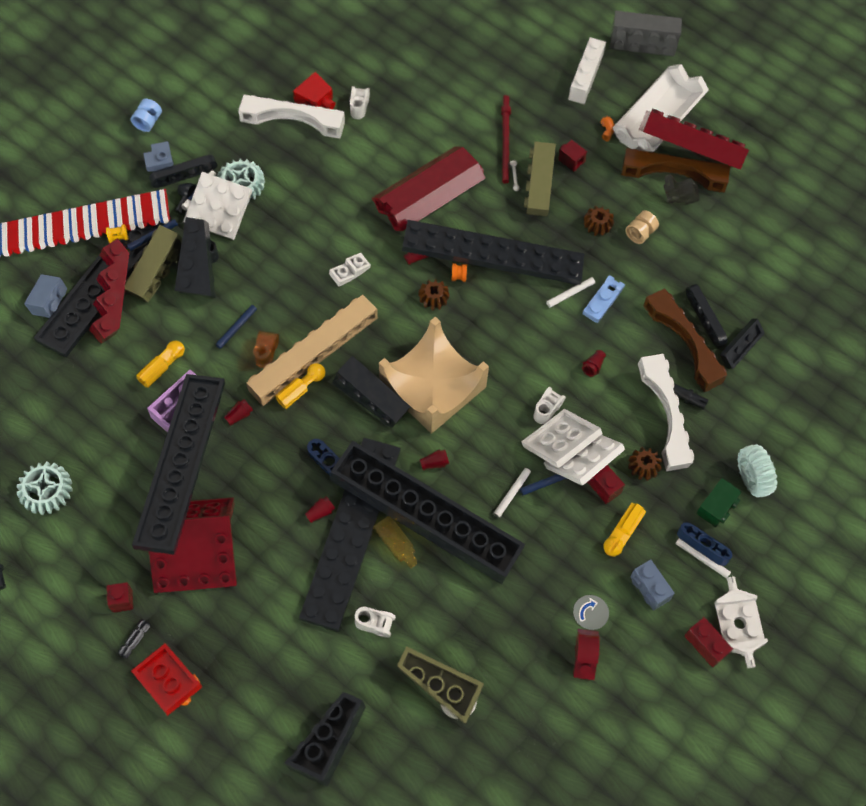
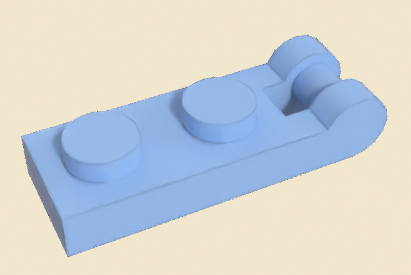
[582,275,625,324]

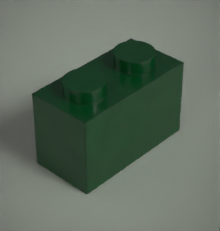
[696,478,742,527]

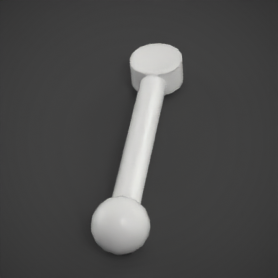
[510,160,520,191]

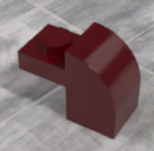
[573,629,600,680]

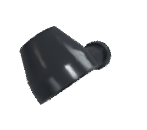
[174,183,197,215]

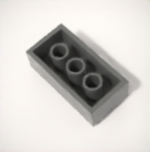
[609,11,682,56]

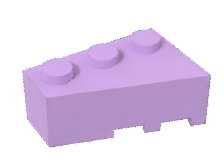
[147,370,196,433]

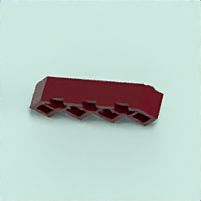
[89,238,129,344]

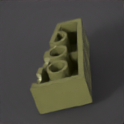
[524,142,556,216]
[125,225,182,303]
[397,646,484,726]

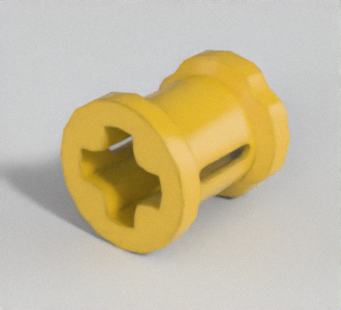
[106,224,128,243]

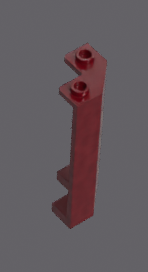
[372,146,485,231]

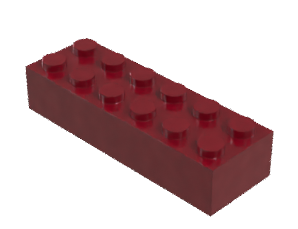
[638,108,749,170]

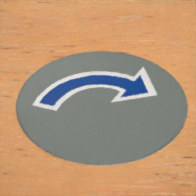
[573,595,609,630]

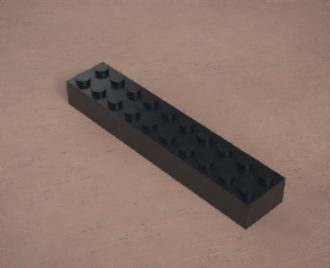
[330,440,525,584]

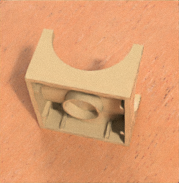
[379,317,489,434]

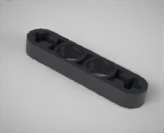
[149,155,217,188]
[686,284,728,347]

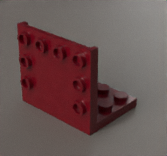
[149,497,237,593]

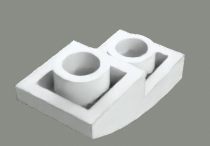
[329,253,371,287]

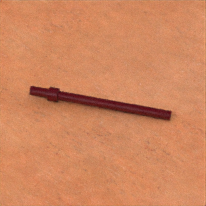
[501,95,511,184]

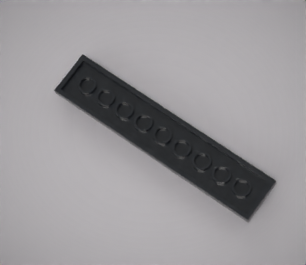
[34,216,172,358]
[402,220,584,285]
[132,374,225,555]
[299,438,401,632]

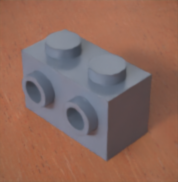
[24,274,67,318]
[630,560,675,611]

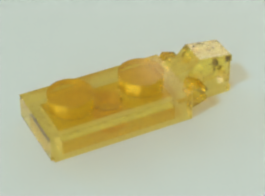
[373,516,417,569]

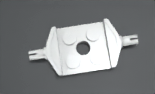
[715,577,768,668]

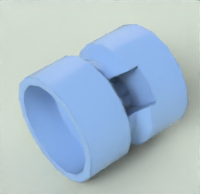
[131,98,162,132]

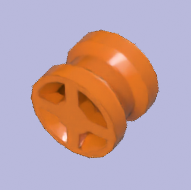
[451,263,467,282]

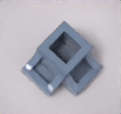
[143,141,176,175]

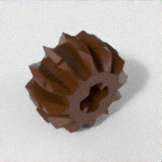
[584,205,614,236]
[418,279,450,311]
[628,447,662,481]

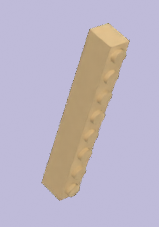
[246,295,378,406]

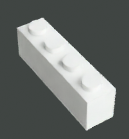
[568,37,606,104]

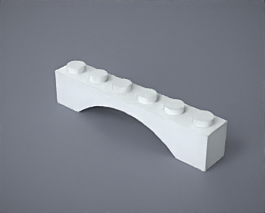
[239,95,345,139]
[638,354,694,472]

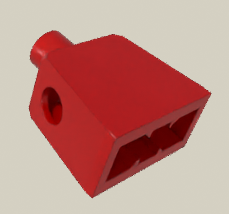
[293,72,336,110]

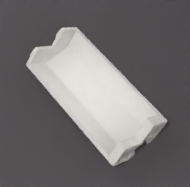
[613,64,709,152]

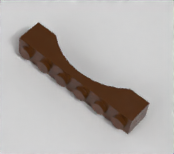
[621,148,730,193]
[643,288,727,393]

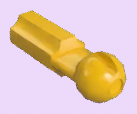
[136,341,185,388]
[275,363,326,409]
[603,503,646,557]

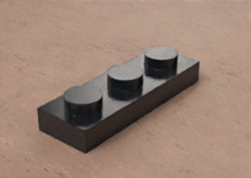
[720,318,765,369]

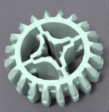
[218,159,265,203]
[737,444,777,498]
[17,461,73,515]

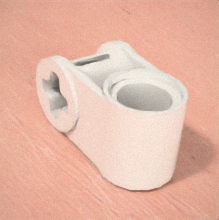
[350,86,370,119]
[533,387,566,424]
[355,607,396,637]

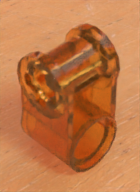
[253,331,279,368]

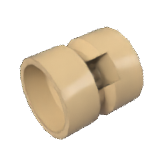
[625,210,659,244]

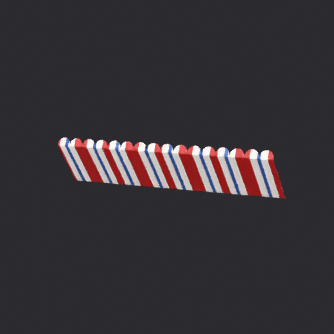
[0,189,170,257]

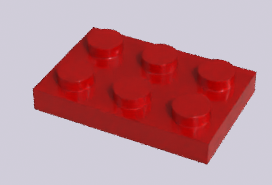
[131,643,202,716]

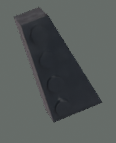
[175,217,216,298]
[332,356,411,428]
[284,692,366,787]

